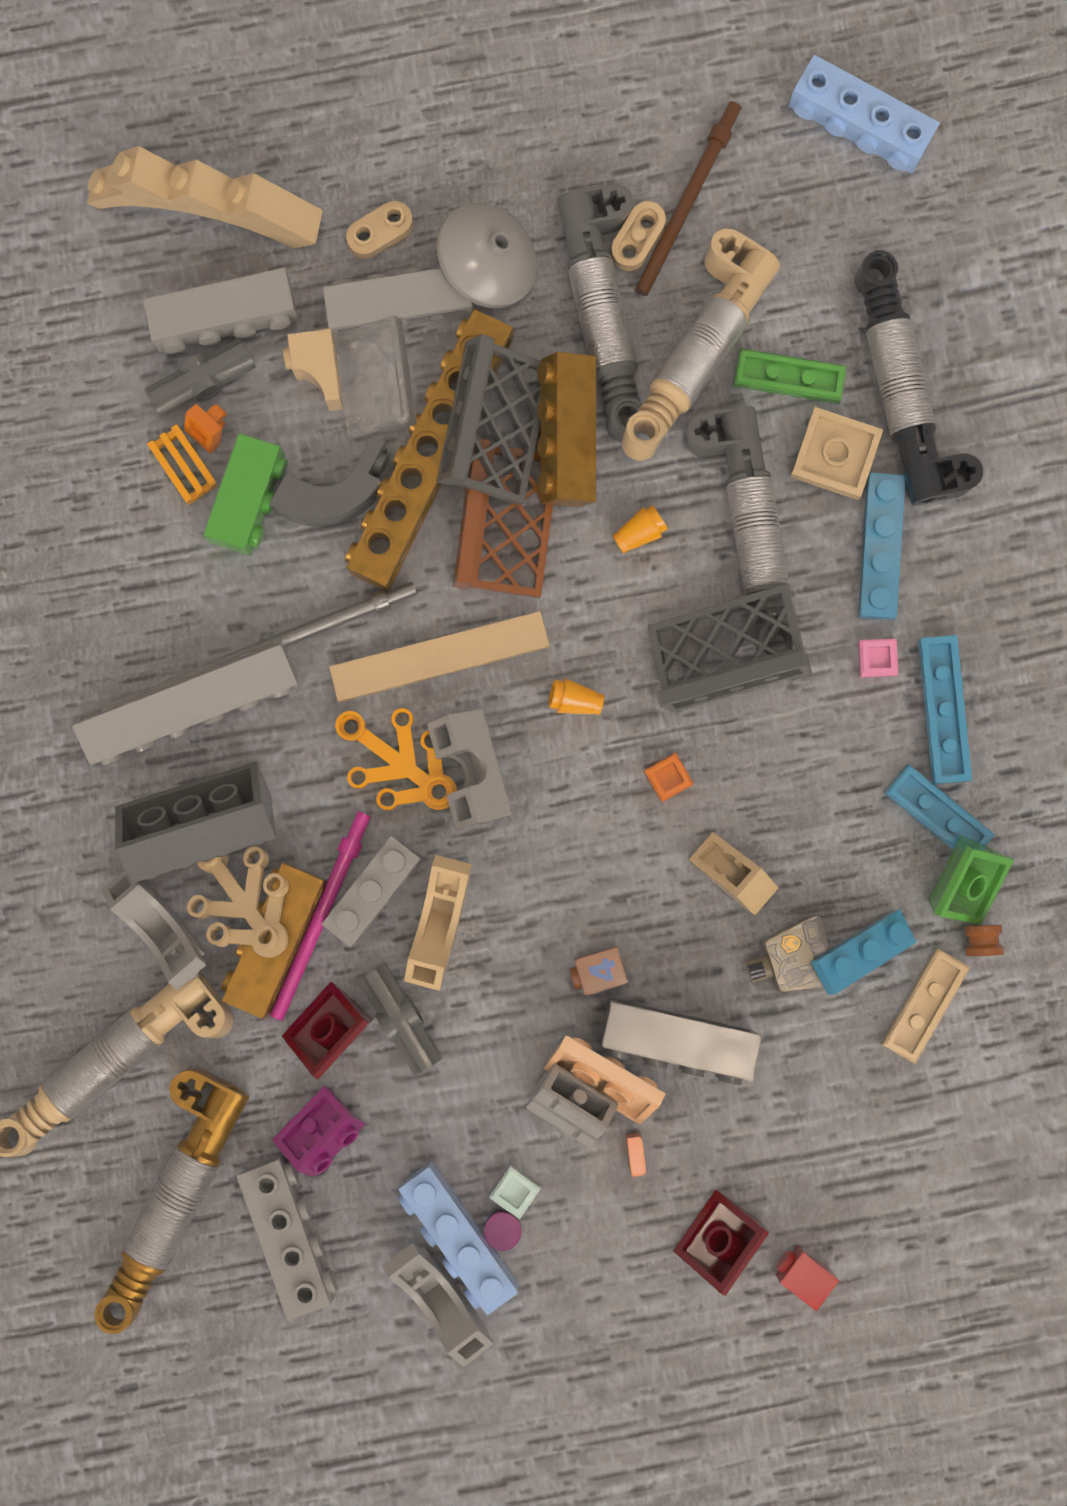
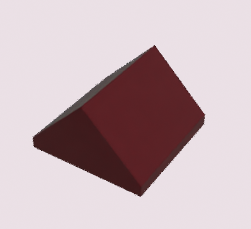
[281,981,374,1080]
[673,1190,769,1296]

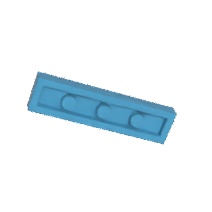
[858,473,905,620]
[918,635,972,784]

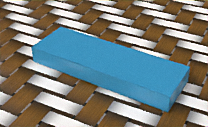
[884,764,995,850]

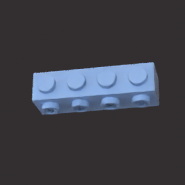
[788,55,940,174]
[398,1161,519,1316]

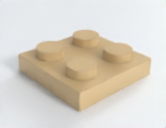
[790,407,883,500]

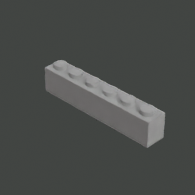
[72,636,298,766]

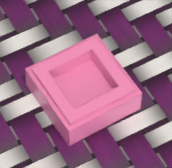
[858,639,899,678]

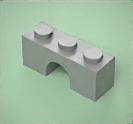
[427,709,512,830]
[321,836,423,948]

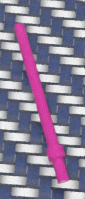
[270,811,371,1021]

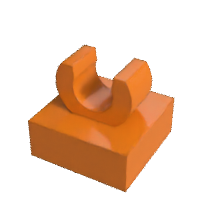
[184,404,227,454]

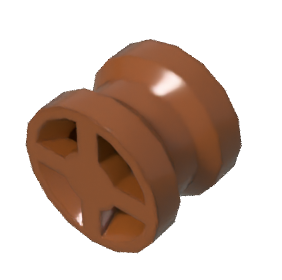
[964,925,1004,956]

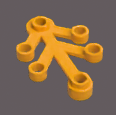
[335,708,457,811]

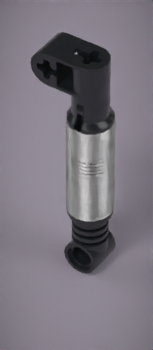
[855,250,983,506]

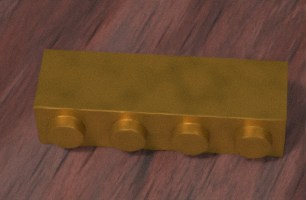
[537,351,596,507]
[221,863,327,1019]

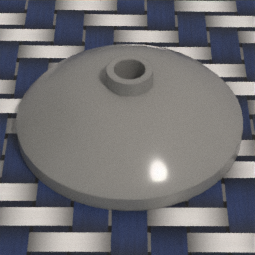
[437,203,537,308]

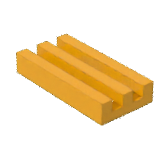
[147,424,219,505]

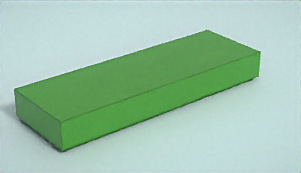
[733,348,847,404]

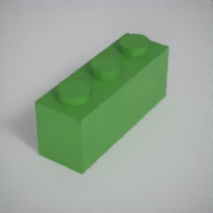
[203,433,288,556]

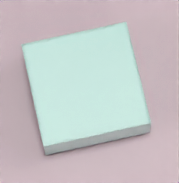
[489,1165,541,1220]

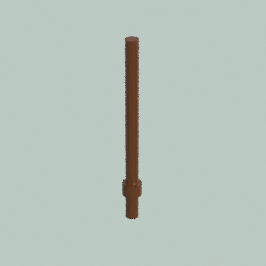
[635,101,742,296]

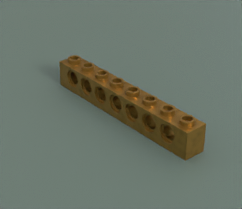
[345,309,514,591]

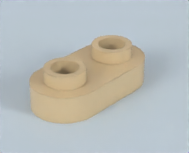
[346,201,413,259]
[611,201,666,271]

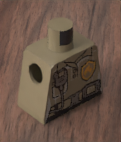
[745,915,830,992]

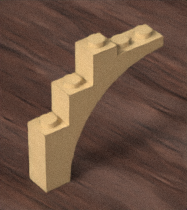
[87,146,323,249]

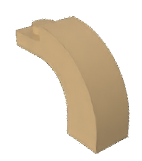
[404,855,472,991]

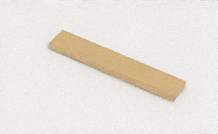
[329,611,550,703]

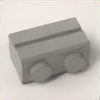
[526,1063,618,1148]

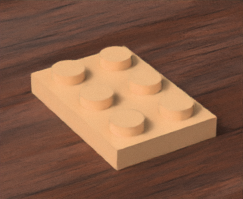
[544,1035,666,1125]

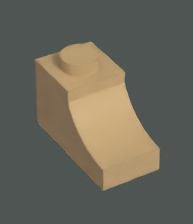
[283,329,344,411]
[689,832,778,916]

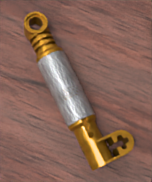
[94,1068,250,1334]

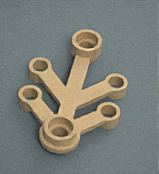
[187,846,289,958]

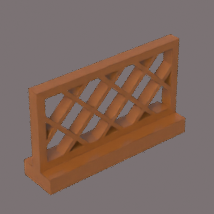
[453,438,553,598]

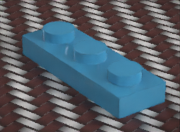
[811,909,916,995]

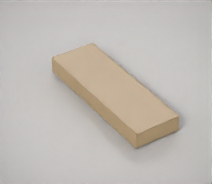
[881,948,970,1064]

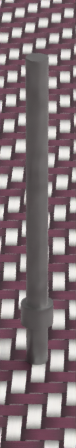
[209,582,417,664]

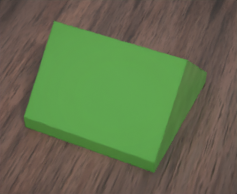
[928,835,1014,925]

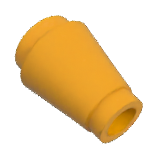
[612,505,668,554]
[548,678,604,715]

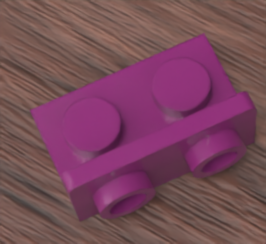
[272,1086,365,1177]

